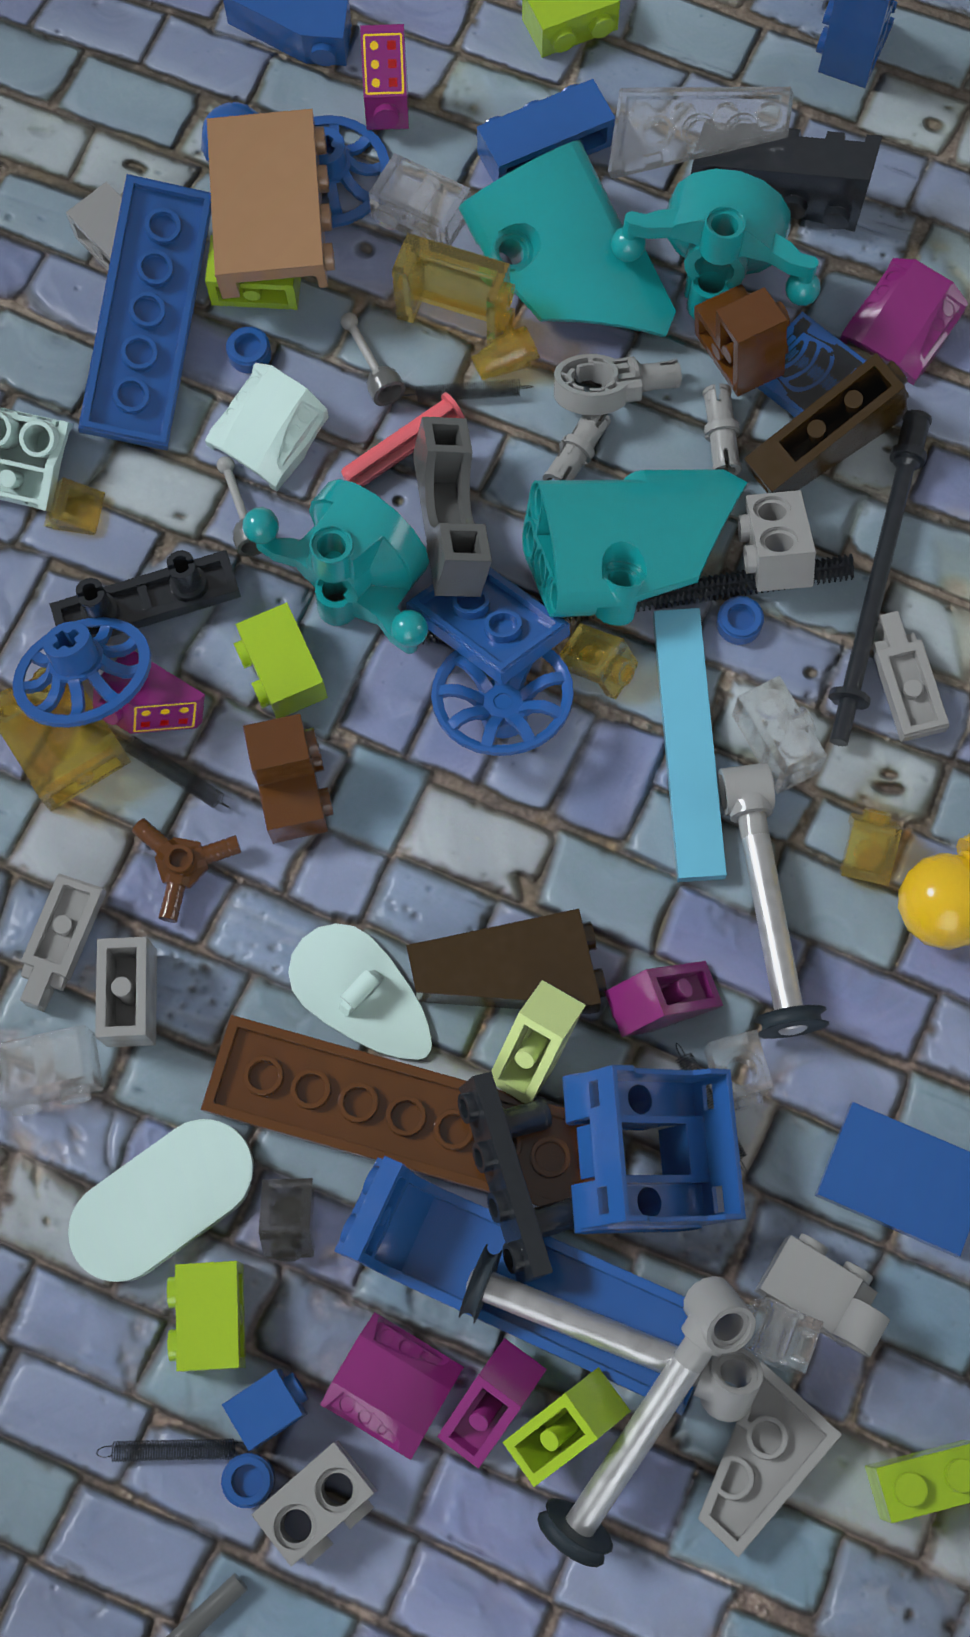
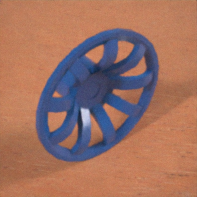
[314,115,391,228]
[12,617,152,728]
[431,649,574,756]

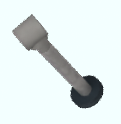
[718,762,829,1039]
[459,1244,763,1422]
[537,1276,756,1568]

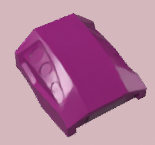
[840,258,968,386]
[320,1312,464,1460]

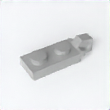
[872,611,949,742]
[20,874,106,1012]

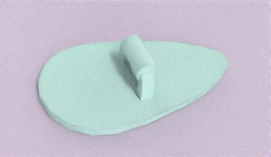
[288,923,432,1061]

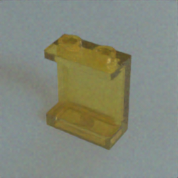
[392,233,515,347]
[0,667,131,812]

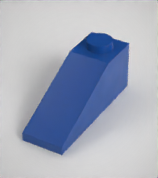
[223,0,352,66]

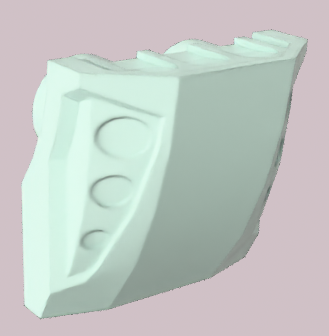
[205,363,329,492]
[0,407,74,511]

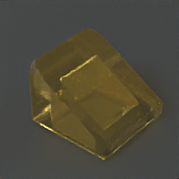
[44,477,105,535]

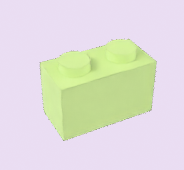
[491,980,586,1104]

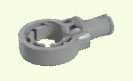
[554,354,682,415]

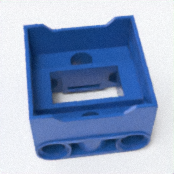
[562,1065,746,1234]

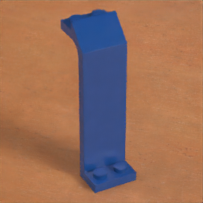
[334,1156,694,1416]

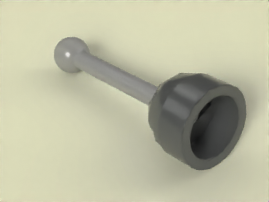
[341,312,406,406]
[217,456,261,557]

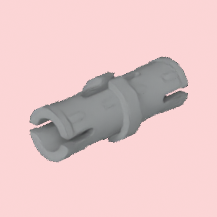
[703,383,742,475]
[542,414,611,480]

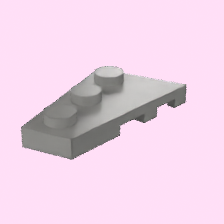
[698,1361,842,1557]

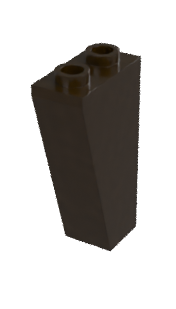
[744,353,909,493]
[406,909,607,1014]

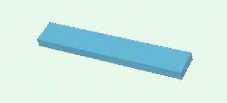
[653,608,727,882]

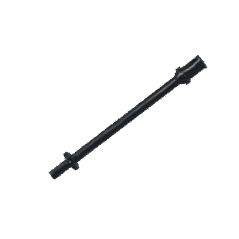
[828,409,932,747]

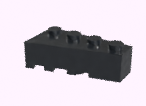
[691,121,883,232]

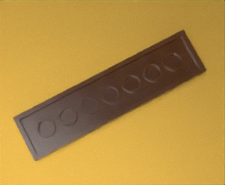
[200,1015,593,1207]

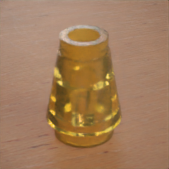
[471,325,540,381]

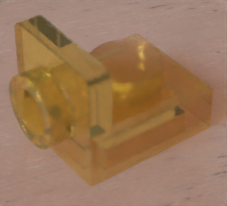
[559,623,638,699]
[839,808,902,886]

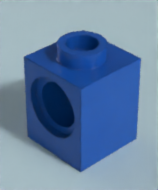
[222,1369,309,1451]

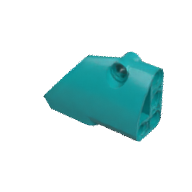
[458,140,676,337]
[522,469,748,626]

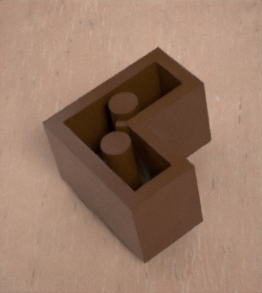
[694,284,790,397]
[243,713,334,844]

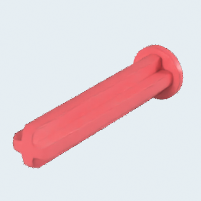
[341,392,465,487]

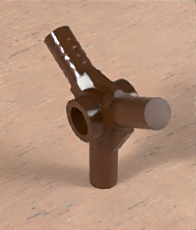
[132,818,242,923]

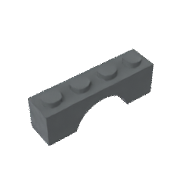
[413,417,492,597]

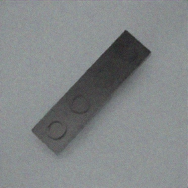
[49,550,241,638]
[458,1071,574,1284]

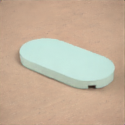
[68,1119,254,1282]

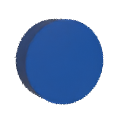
[226,327,272,374]
[716,596,764,645]
[221,1453,276,1508]

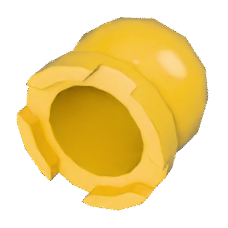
[898,834,970,950]

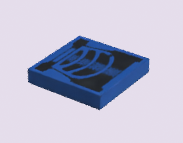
[757,311,866,417]

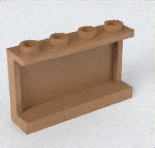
[207,109,335,299]

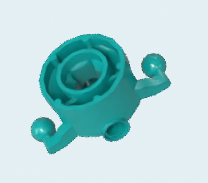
[611,168,821,320]
[242,479,430,654]

